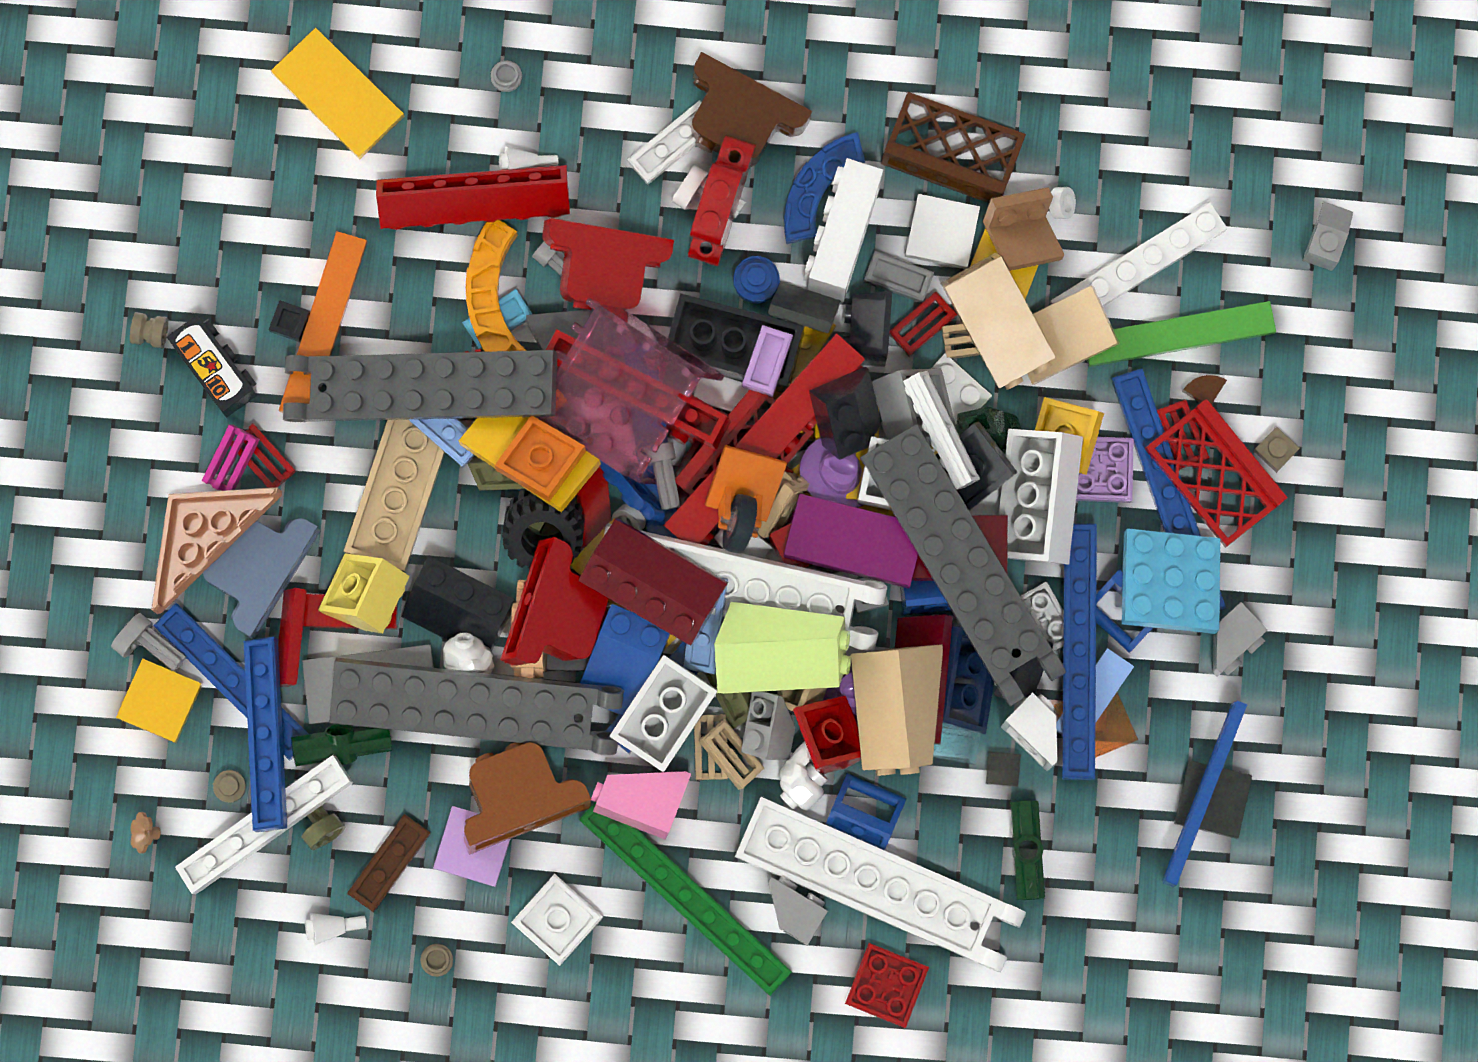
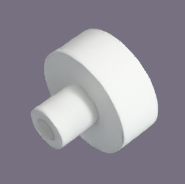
[1049,187,1076,219]
[612,504,646,531]

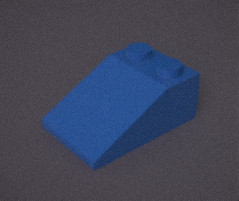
[580,604,670,716]

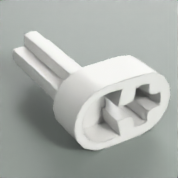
[672,165,746,218]

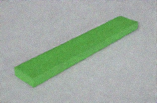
[1087,301,1276,367]

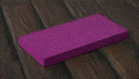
[784,494,918,588]

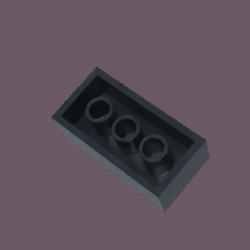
[663,293,804,393]

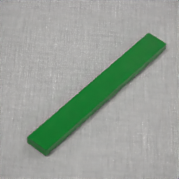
[579,802,792,996]

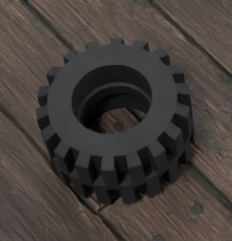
[502,489,585,570]

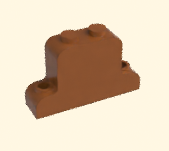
[464,742,591,855]

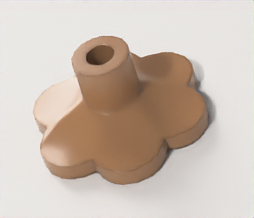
[130,812,161,853]

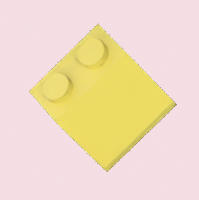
[318,553,410,634]

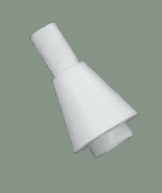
[499,147,558,170]
[305,913,366,945]

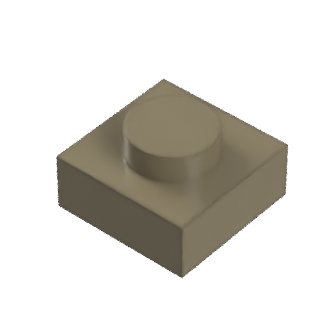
[1254,427,1300,473]

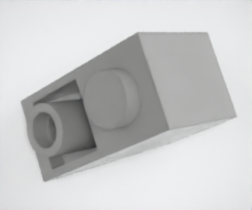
[1212,602,1267,677]
[741,691,795,760]
[768,876,828,946]

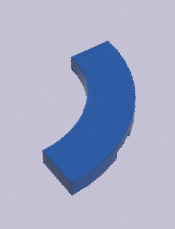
[784,132,865,244]

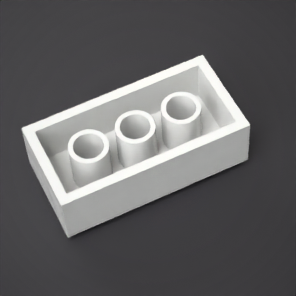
[804,158,884,302]
[999,429,1083,565]

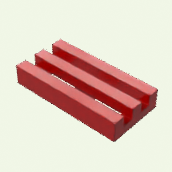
[889,292,957,357]
[1157,399,1210,471]
[230,423,296,488]

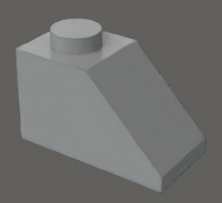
[1303,201,1353,271]

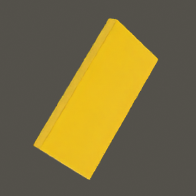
[271,28,404,160]
[458,417,601,513]

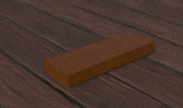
[347,814,431,913]

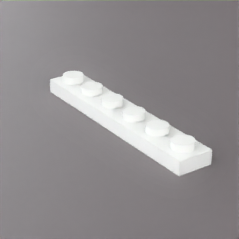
[1050,203,1227,307]
[175,755,353,895]

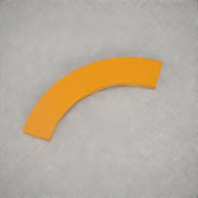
[465,220,527,352]

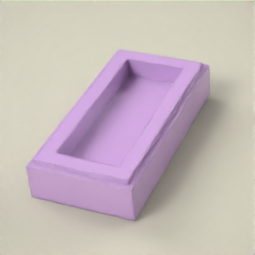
[742,325,793,397]

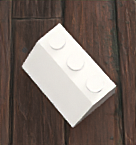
[610,655,717,772]

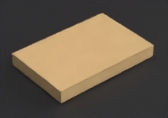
[1027,285,1120,385]

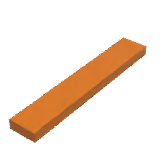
[279,231,368,413]

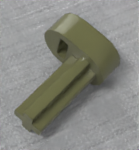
[301,806,346,850]

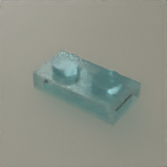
[933,726,981,765]

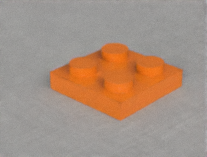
[495,416,586,502]

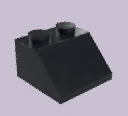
[843,291,893,367]
[809,367,881,460]

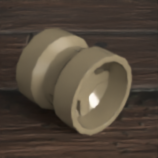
[130,312,168,349]

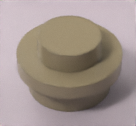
[213,770,246,803]
[420,944,453,977]

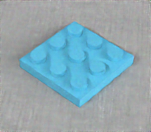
[1122,529,1220,634]

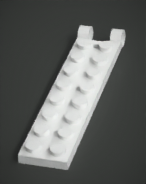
[604,523,887,651]
[735,797,1026,973]

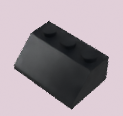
[401,556,516,652]

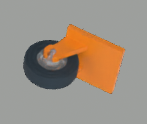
[705,445,787,554]

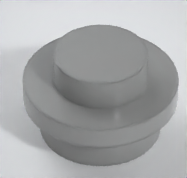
[491,60,522,92]

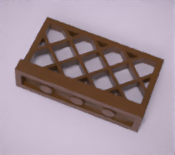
[881,92,1026,203]

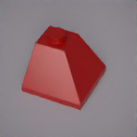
[793,695,861,774]

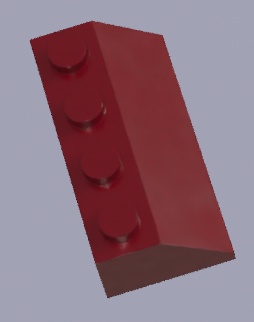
[578,518,729,646]

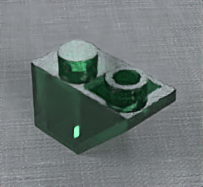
[956,407,1022,451]

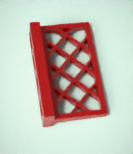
[675,390,814,495]
[1145,399,1288,548]

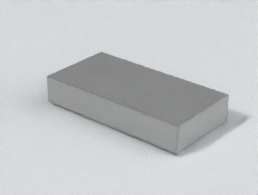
[864,251,934,303]

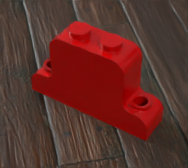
[688,135,757,267]
[542,218,674,316]
[500,537,608,666]

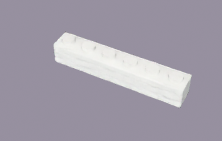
[903,371,980,490]

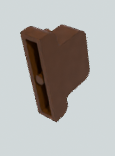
[691,52,813,167]

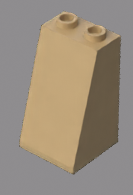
[940,253,1056,390]
[851,644,943,776]

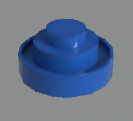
[733,256,780,304]

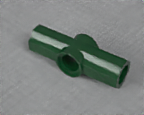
[291,724,392,767]
[1010,801,1045,900]

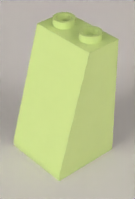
[714,602,851,694]

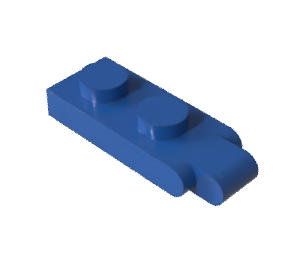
[599,453,665,522]

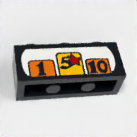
[167,315,257,418]

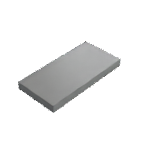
[302,645,434,725]

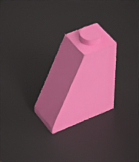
[591,771,691,839]

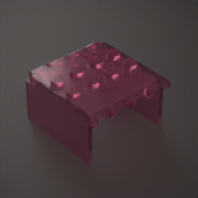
[536,297,725,484]

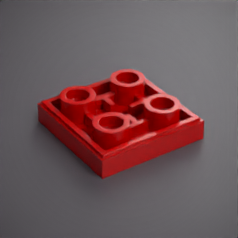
[845,943,929,1028]

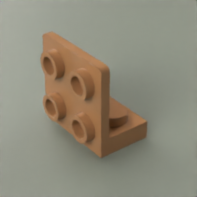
[983,187,1064,271]

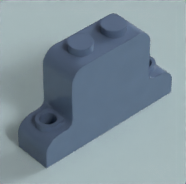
[203,518,321,640]

